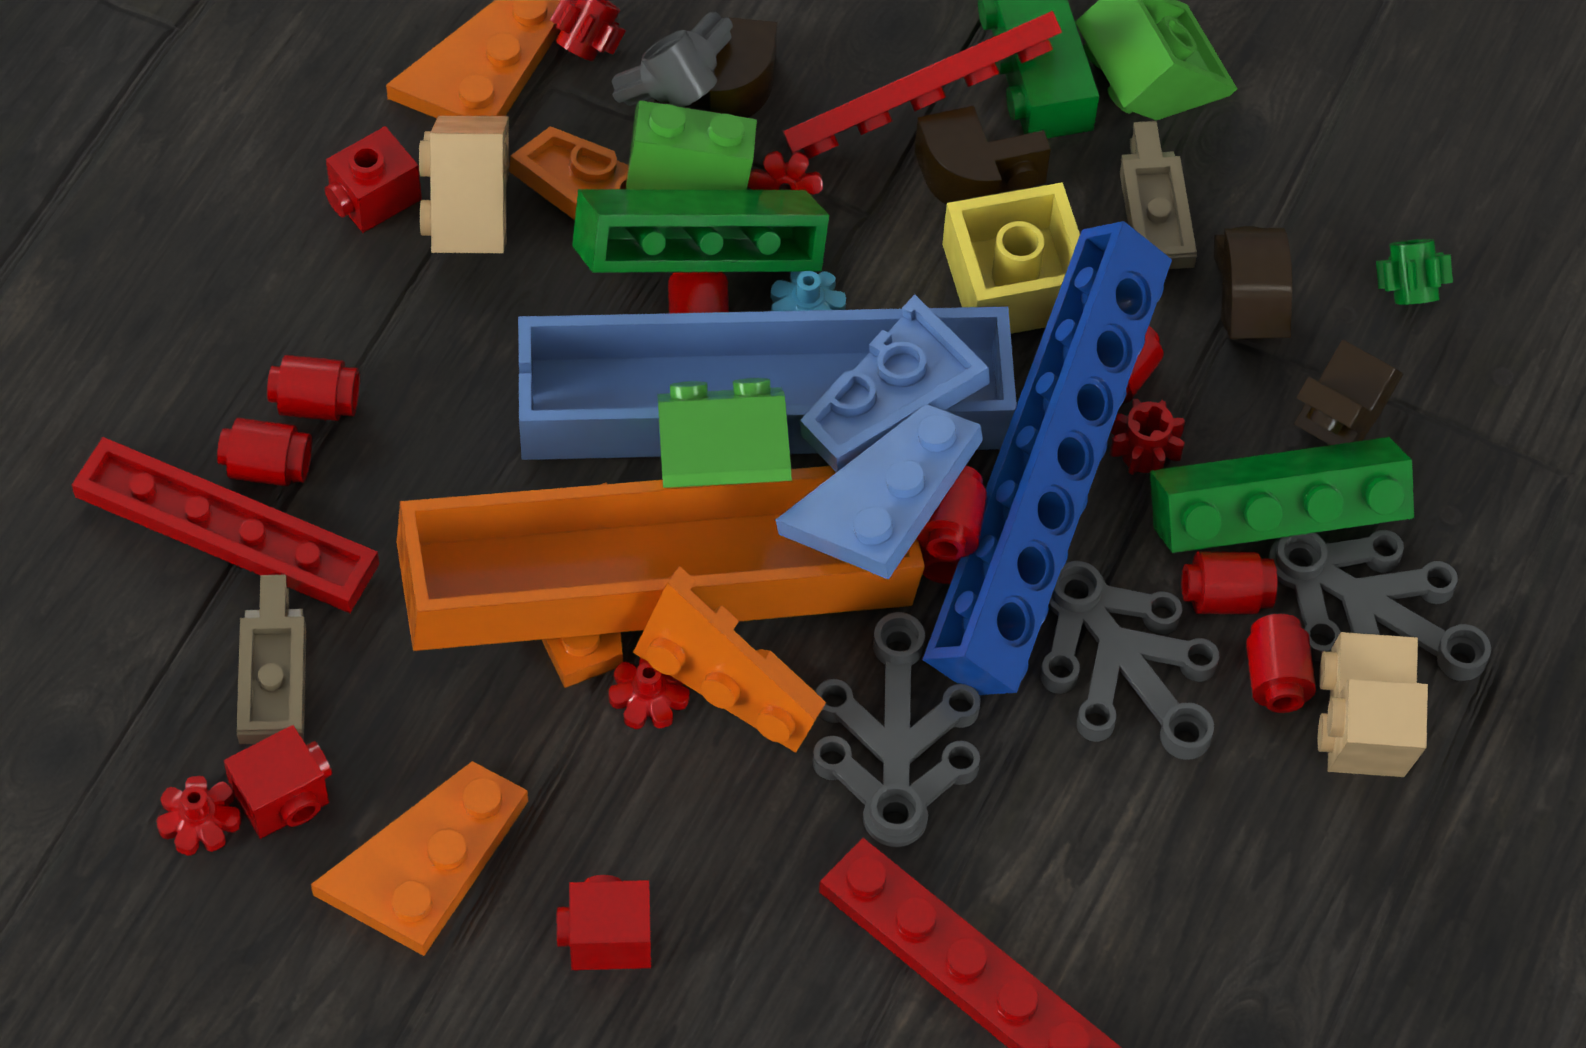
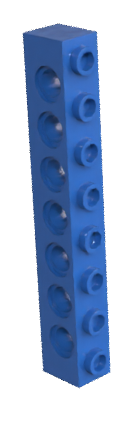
[922,221,1172,695]

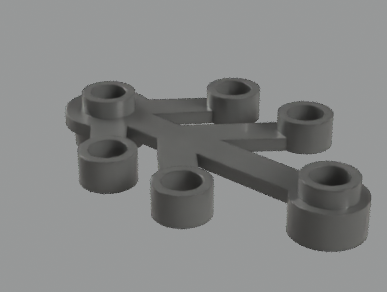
[1268,530,1491,681]
[1040,561,1220,760]
[813,612,981,847]

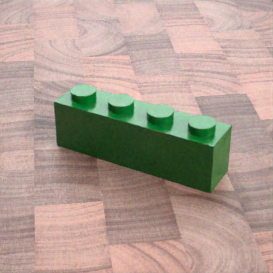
[978,0,1099,138]
[572,189,829,273]
[1150,437,1414,553]

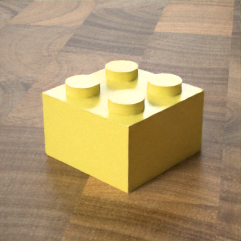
[942,182,1080,334]

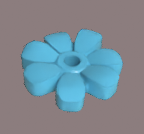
[770,271,846,311]

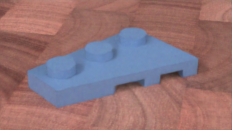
[800,294,990,472]
[775,404,983,580]

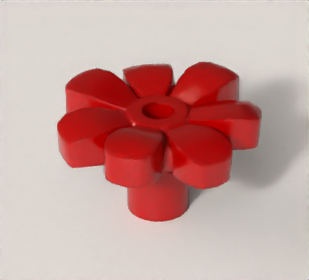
[748,151,823,195]
[608,657,690,729]
[156,776,242,856]

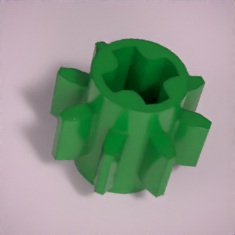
[1376,239,1453,305]

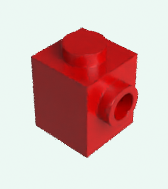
[325,126,422,233]
[223,725,332,839]
[557,875,651,970]

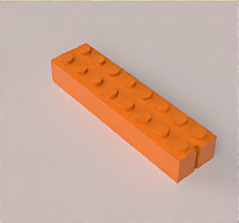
[396,466,925,651]

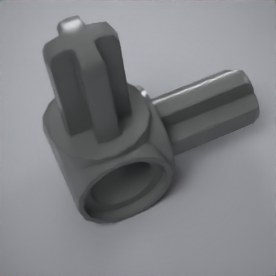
[611,12,733,107]

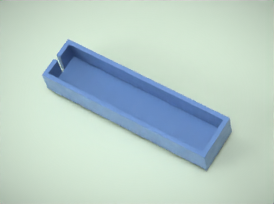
[518,306,1017,460]

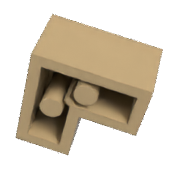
[419,116,509,253]
[1318,632,1428,777]

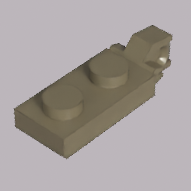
[1120,121,1197,269]
[237,575,306,744]

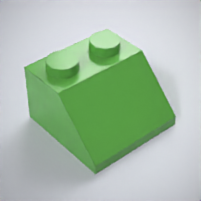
[1075,0,1237,121]
[626,101,757,190]
[657,378,792,488]

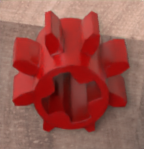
[550,0,626,61]
[1110,398,1185,475]

